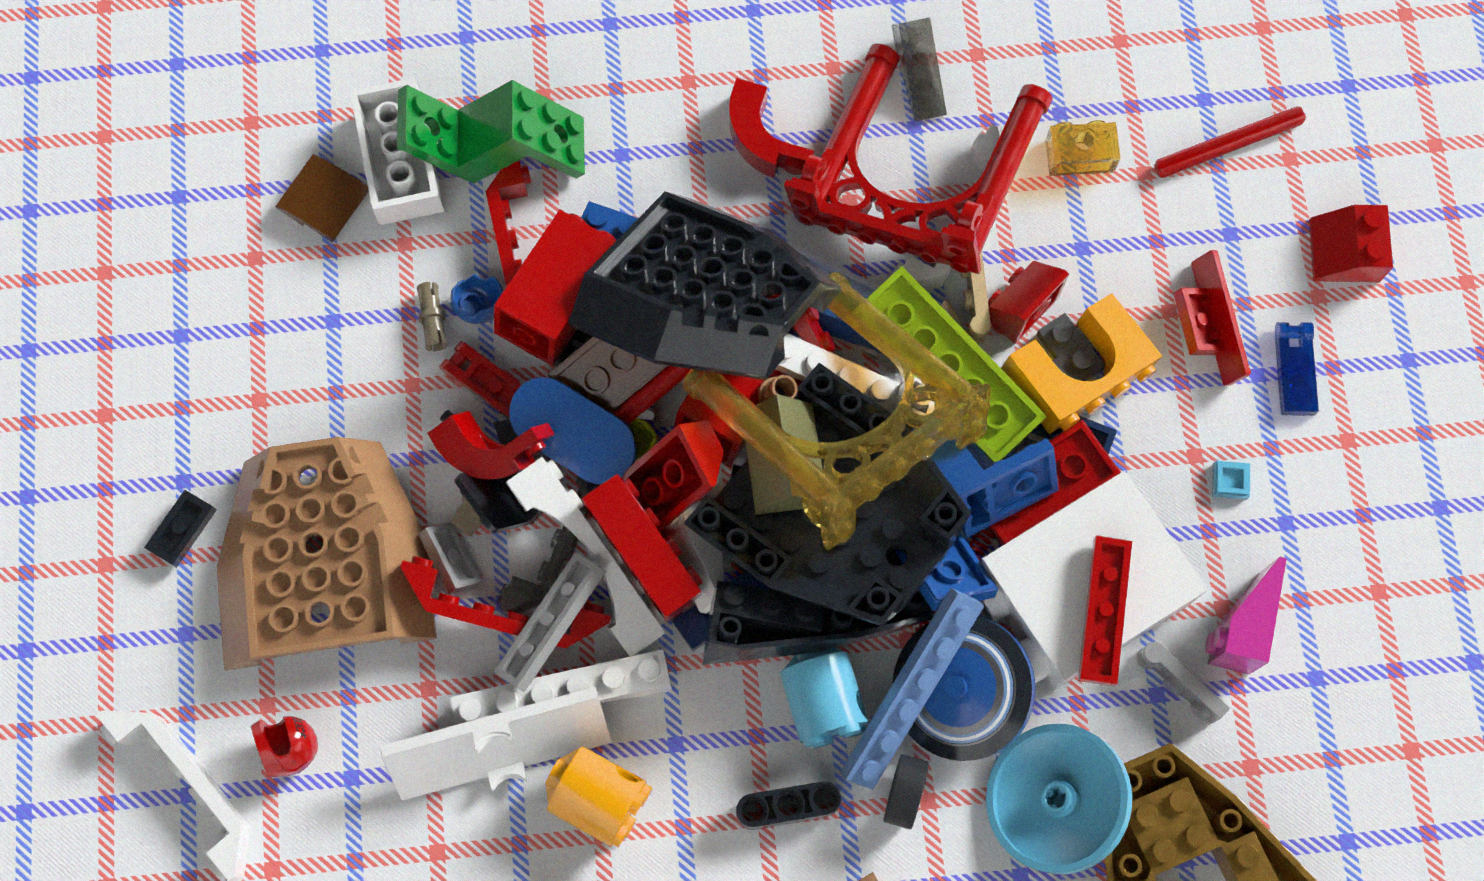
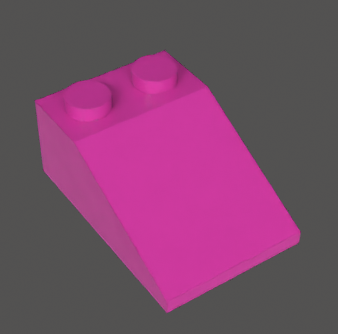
[1205,557,1287,675]

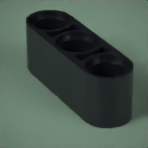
[736,781,841,830]

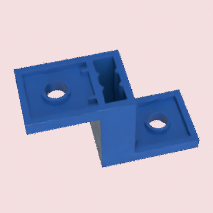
[911,414,1059,538]

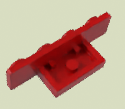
[1173,250,1251,386]

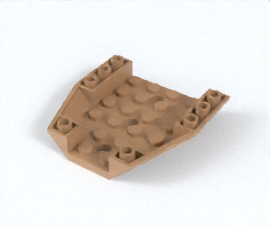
[217,437,437,671]

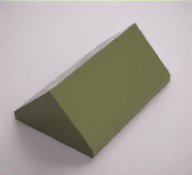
[742,394,828,515]

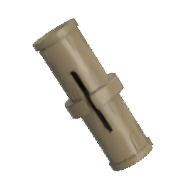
[417,282,447,352]

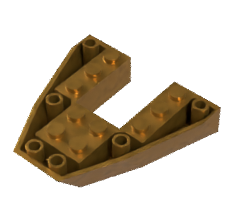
[1105,743,1317,881]

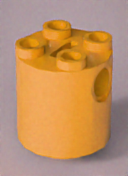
[545,746,652,848]

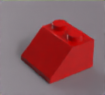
[1309,204,1393,283]
[988,261,1069,344]

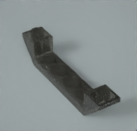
[498,476,600,616]

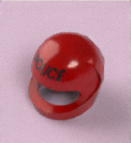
[251,716,318,777]

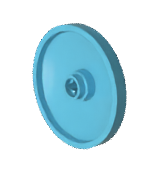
[986,724,1132,874]

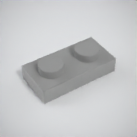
[418,522,482,595]

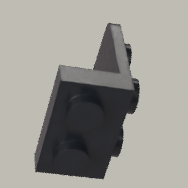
[454,472,543,533]

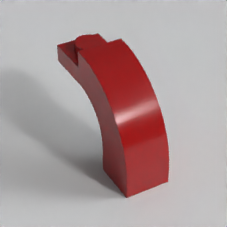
[729,78,814,178]
[427,411,555,479]

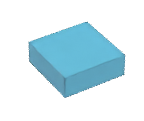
[1212,461,1250,500]

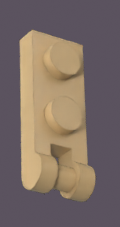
[960,251,991,345]

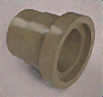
[450,497,482,536]

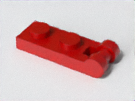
[439,341,521,420]

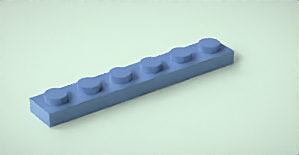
[840,588,984,790]

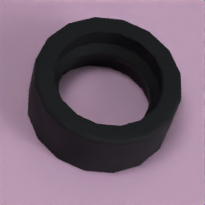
[883,754,929,830]

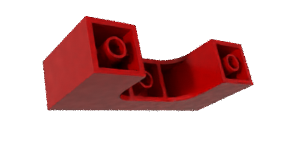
[494,209,787,468]

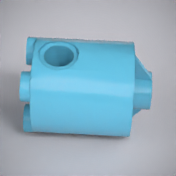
[780,648,869,749]

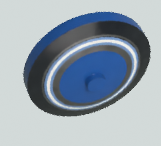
[892,617,1036,761]

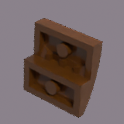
[275,154,369,243]

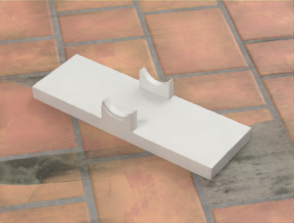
[381,687,612,801]

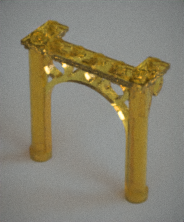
[683,272,991,550]

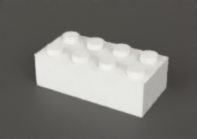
[350,77,445,226]

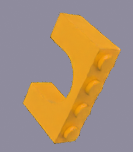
[1001,293,1162,434]

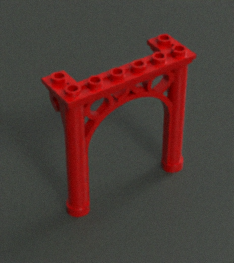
[784,43,1053,275]

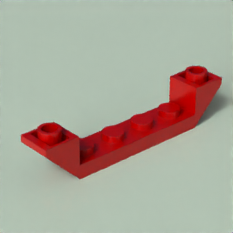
[485,160,532,287]
[401,555,612,649]

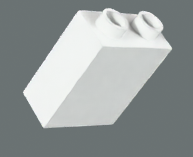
[979,471,1208,692]

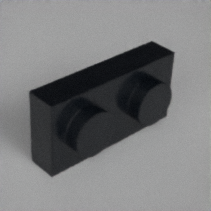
[144,490,217,568]

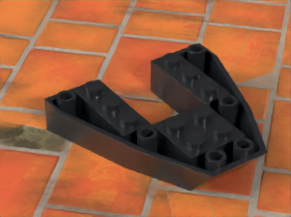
[702,464,932,665]

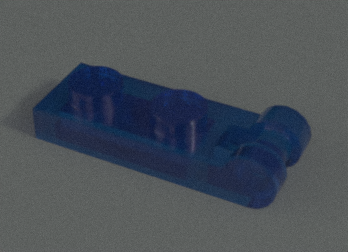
[1274,322,1319,416]

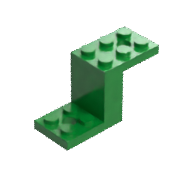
[397,80,585,184]

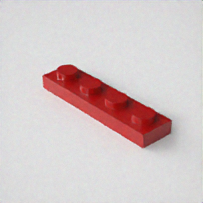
[1078,535,1132,687]

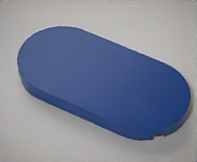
[509,377,637,484]

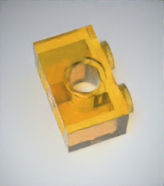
[1045,120,1121,176]

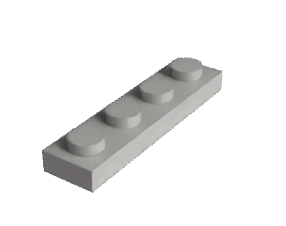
[494,552,606,692]

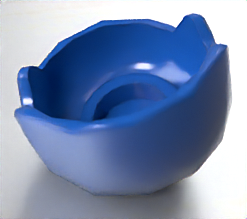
[450,274,503,324]

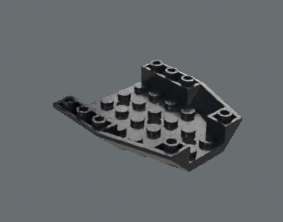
[568,191,841,380]
[684,363,971,626]

